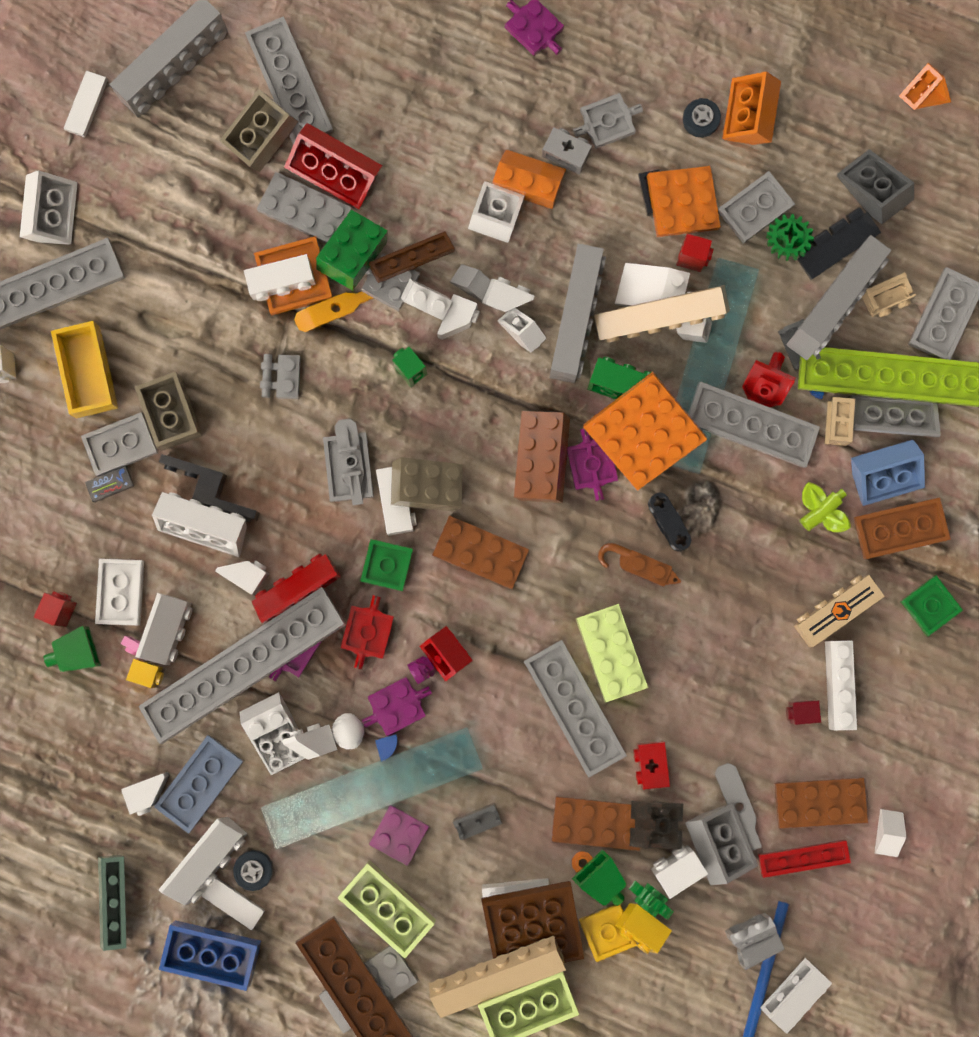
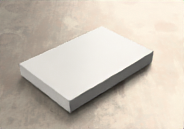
[95,559,144,626]

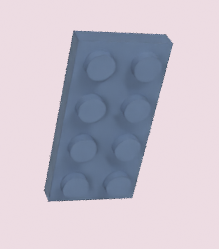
[154,735,244,834]

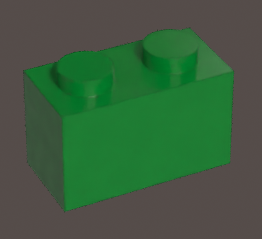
[392,347,428,388]

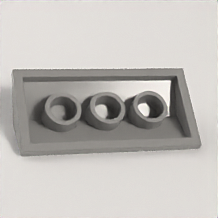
[850,395,941,437]

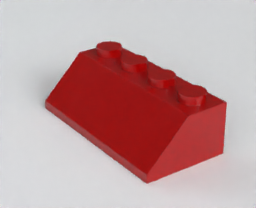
[284,123,383,209]
[251,553,342,624]

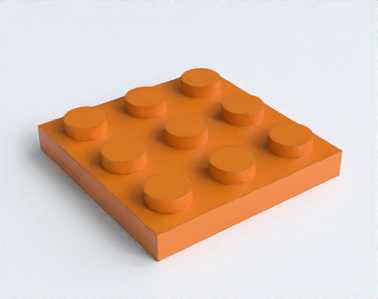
[647,166,721,237]
[254,236,333,316]

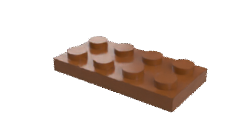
[854,497,951,560]
[432,516,529,589]
[774,777,868,828]
[551,796,644,851]

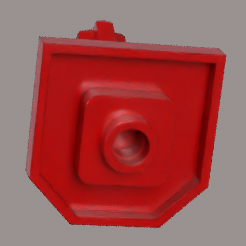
[742,352,796,407]

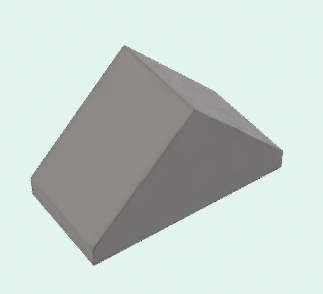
[450,264,491,302]

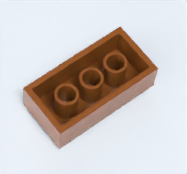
[514,411,570,503]

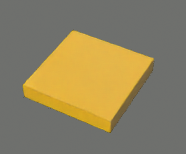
[579,904,637,962]

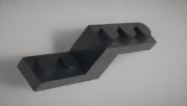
[159,454,260,523]

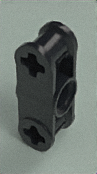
[648,492,691,551]

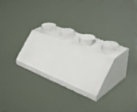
[152,492,247,557]
[159,817,247,906]

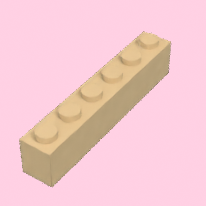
[594,285,730,343]
[429,936,566,1018]

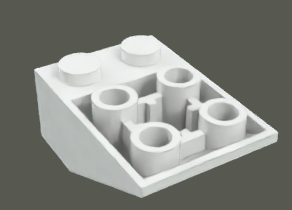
[239,692,305,775]

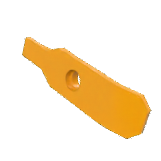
[294,291,374,332]

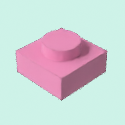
[121,636,140,656]

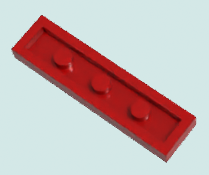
[758,840,851,878]

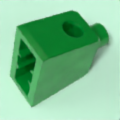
[43,626,101,672]
[572,849,626,906]

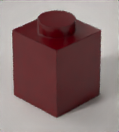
[786,700,821,725]

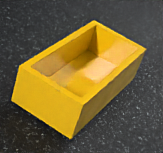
[51,321,118,419]

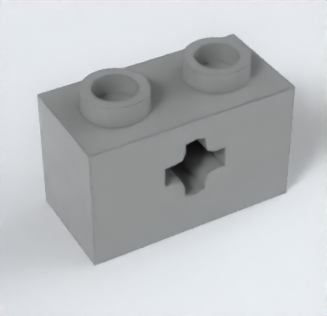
[542,127,592,175]

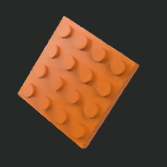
[583,372,707,491]

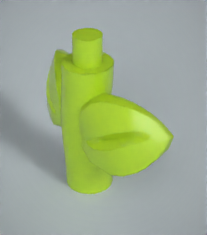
[799,482,851,532]

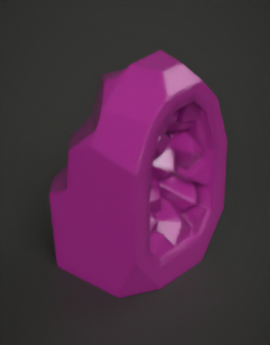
[407,656,436,684]

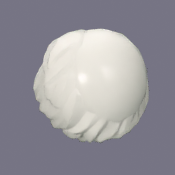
[331,713,364,749]

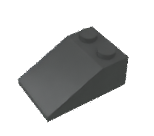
[837,149,914,224]

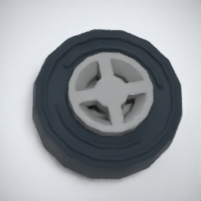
[683,98,721,138]
[233,850,274,891]

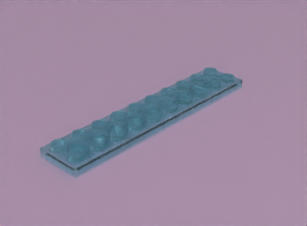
[672,258,759,474]
[261,727,483,849]

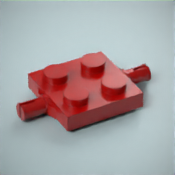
[340,595,394,670]

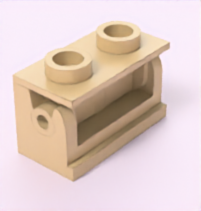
[862,272,916,318]
[825,397,855,446]

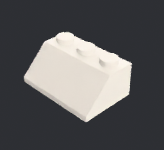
[20,170,77,245]
[135,593,193,665]

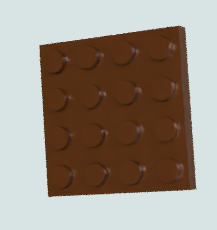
[481,881,584,963]

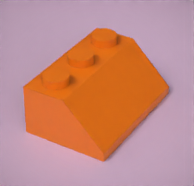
[722,71,781,145]
[492,150,566,209]

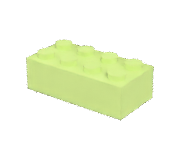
[576,604,648,702]
[338,860,436,958]
[478,972,579,1037]

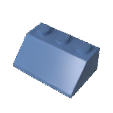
[851,440,925,506]

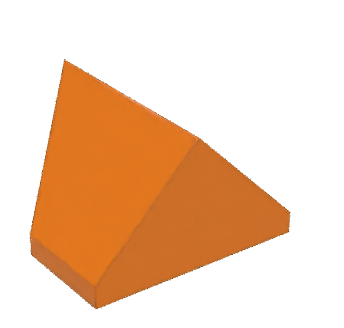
[899,63,951,110]

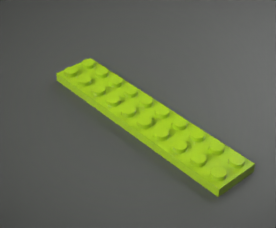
[798,347,979,407]

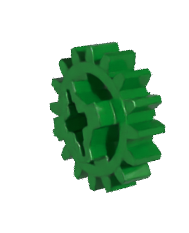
[766,214,814,261]
[629,881,674,920]

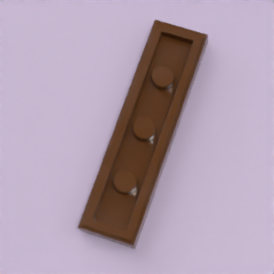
[369,231,455,283]

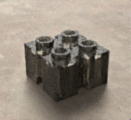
[629,801,683,849]

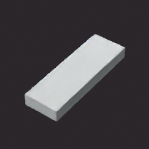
[64,71,108,137]
[200,877,265,930]

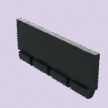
[797,207,881,280]

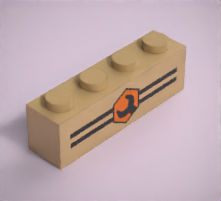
[794,574,885,647]

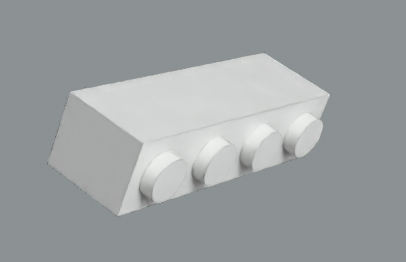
[825,641,857,730]

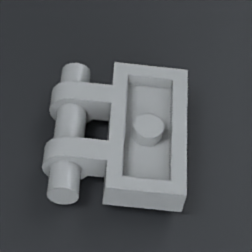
[260,354,301,399]

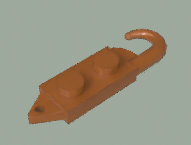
[598,543,681,587]

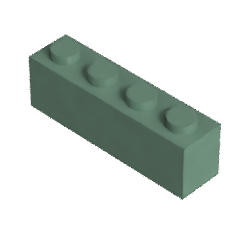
[98,855,126,951]

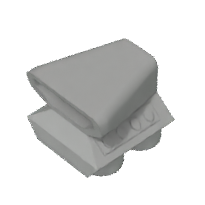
[725,913,785,970]

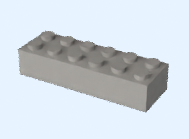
[109,0,228,118]
[786,235,891,360]
[549,244,606,383]

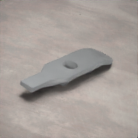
[335,418,365,506]
[715,763,762,851]

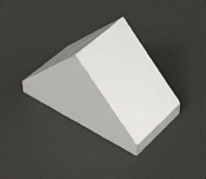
[874,809,906,857]

